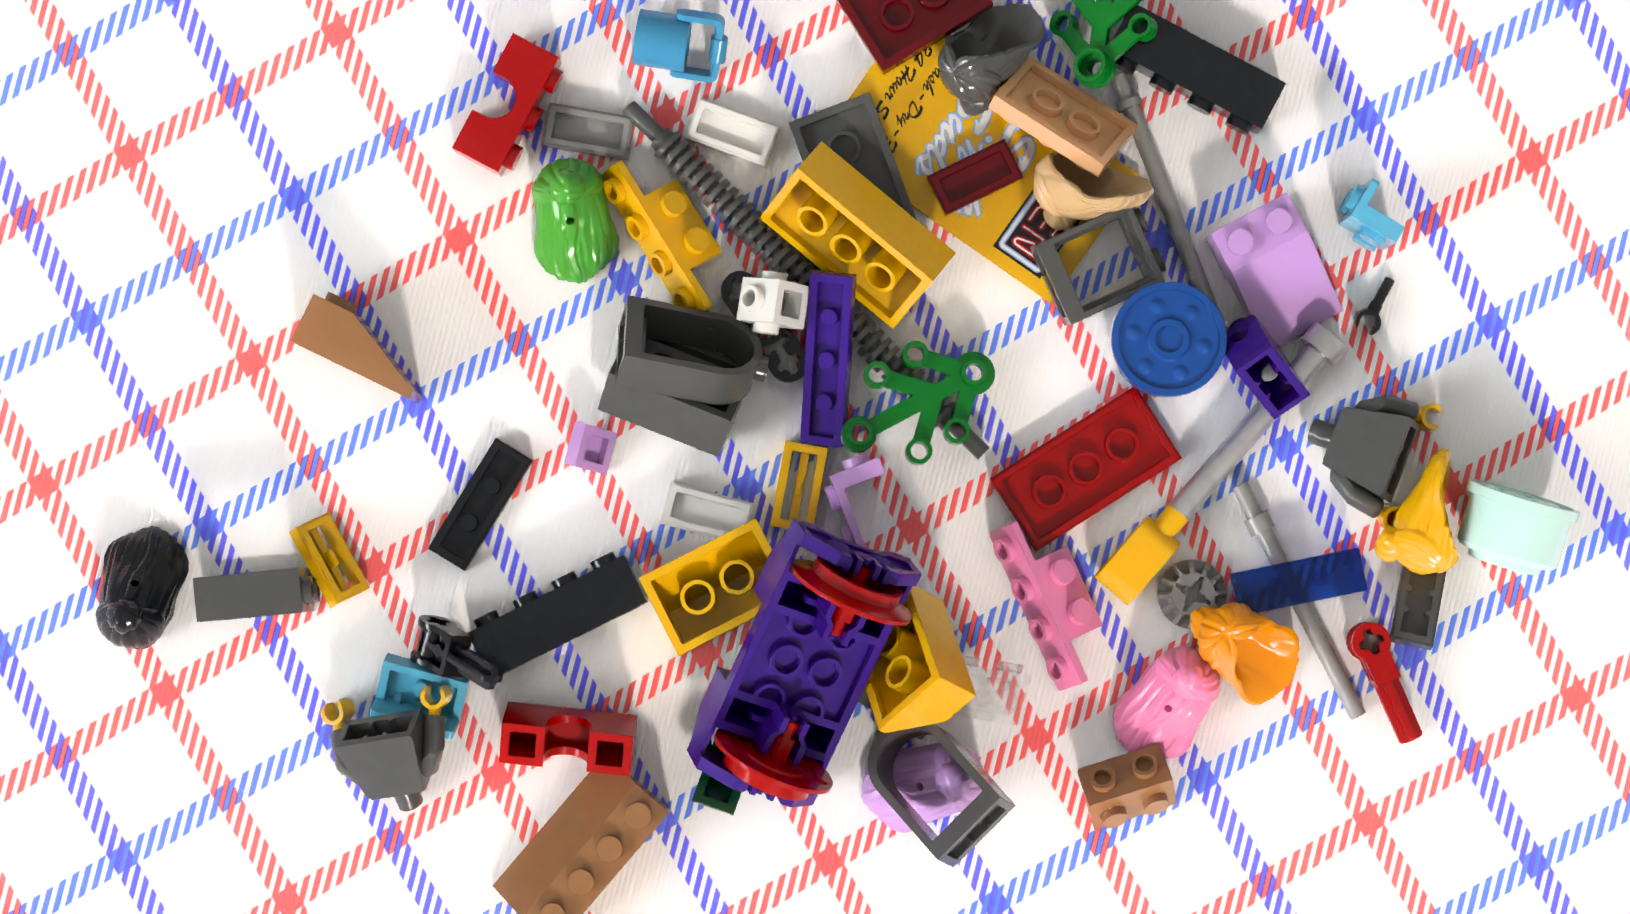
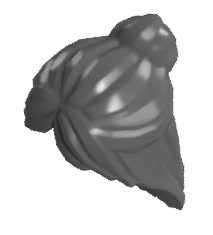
[938,3,1045,116]

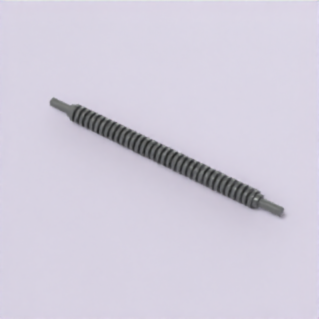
[623,101,990,459]

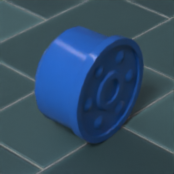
[1111,282,1227,397]

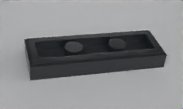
[428,438,533,571]

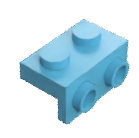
[1338,178,1405,252]
[369,653,470,739]

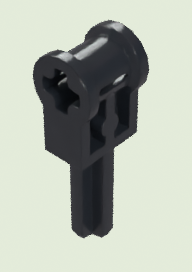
[410,615,503,690]

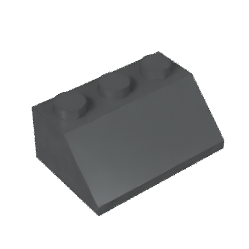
[598,338,743,457]

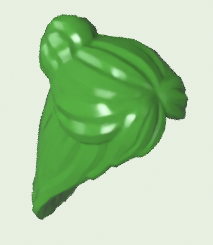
[532,157,619,284]

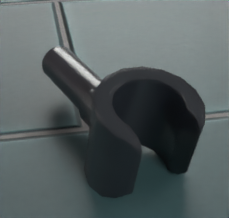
[1354,277,1395,335]

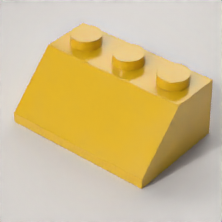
[639,518,772,656]
[865,586,976,733]

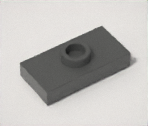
[1389,565,1446,650]

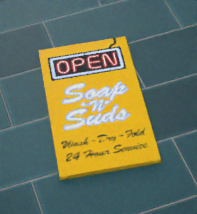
[848,38,1140,304]

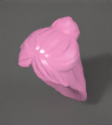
[1113,645,1221,759]

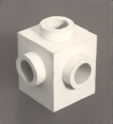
[736,271,809,335]

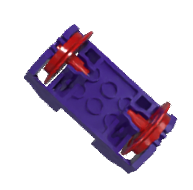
[687,518,922,807]

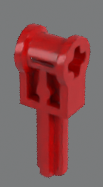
[1346,622,1422,744]

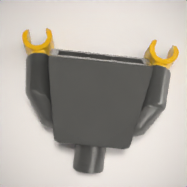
[1308,395,1442,528]
[321,684,452,811]

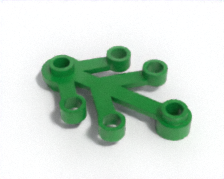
[1050,0,1158,89]
[840,341,995,465]

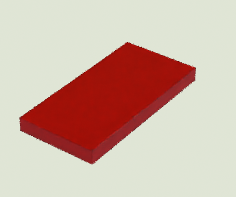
[989,387,1182,552]

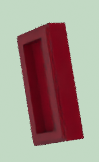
[926,138,1023,217]

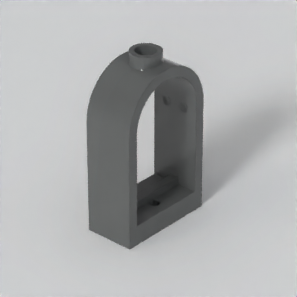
[615,295,769,405]
[868,724,1016,867]

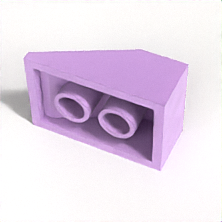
[1205,193,1344,345]

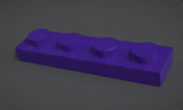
[800,270,857,448]

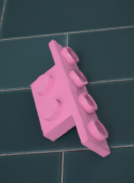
[989,521,1103,691]

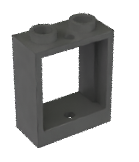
[1029,208,1166,326]
[193,568,320,622]

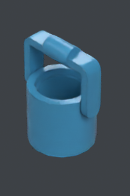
[632,9,728,83]

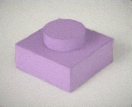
[564,421,617,475]

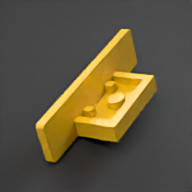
[601,160,722,311]

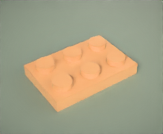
[988,56,1138,177]

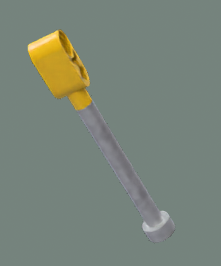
[1094,322,1348,605]

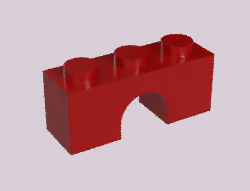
[452,33,564,177]
[499,701,638,776]

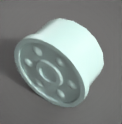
[1457,479,1581,576]

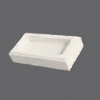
[685,97,780,168]
[660,482,754,538]

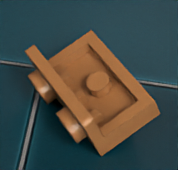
[1077,744,1177,830]

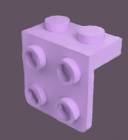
[824,452,885,548]

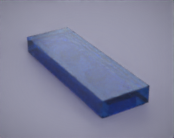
[1229,547,1368,613]

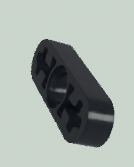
[721,271,805,383]

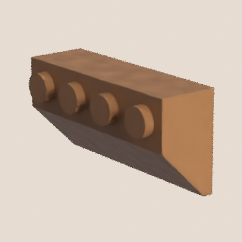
[492,772,671,914]

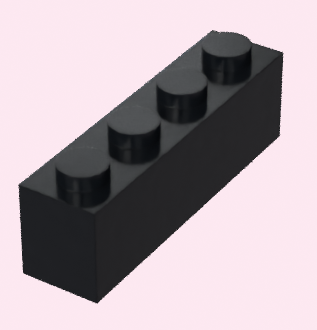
[1113,5,1286,135]
[468,552,649,675]

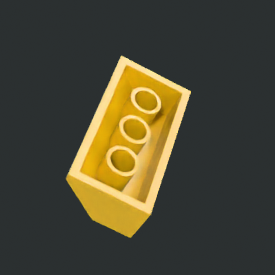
[760,141,956,329]

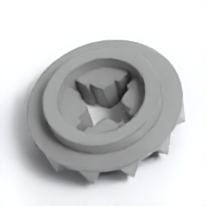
[1157,560,1228,629]

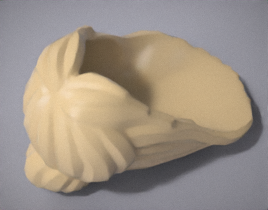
[1033,150,1154,230]

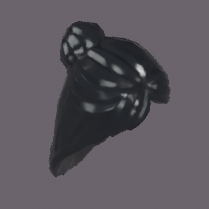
[95,526,189,649]

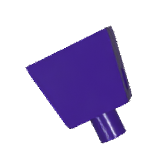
[1225,315,1310,420]

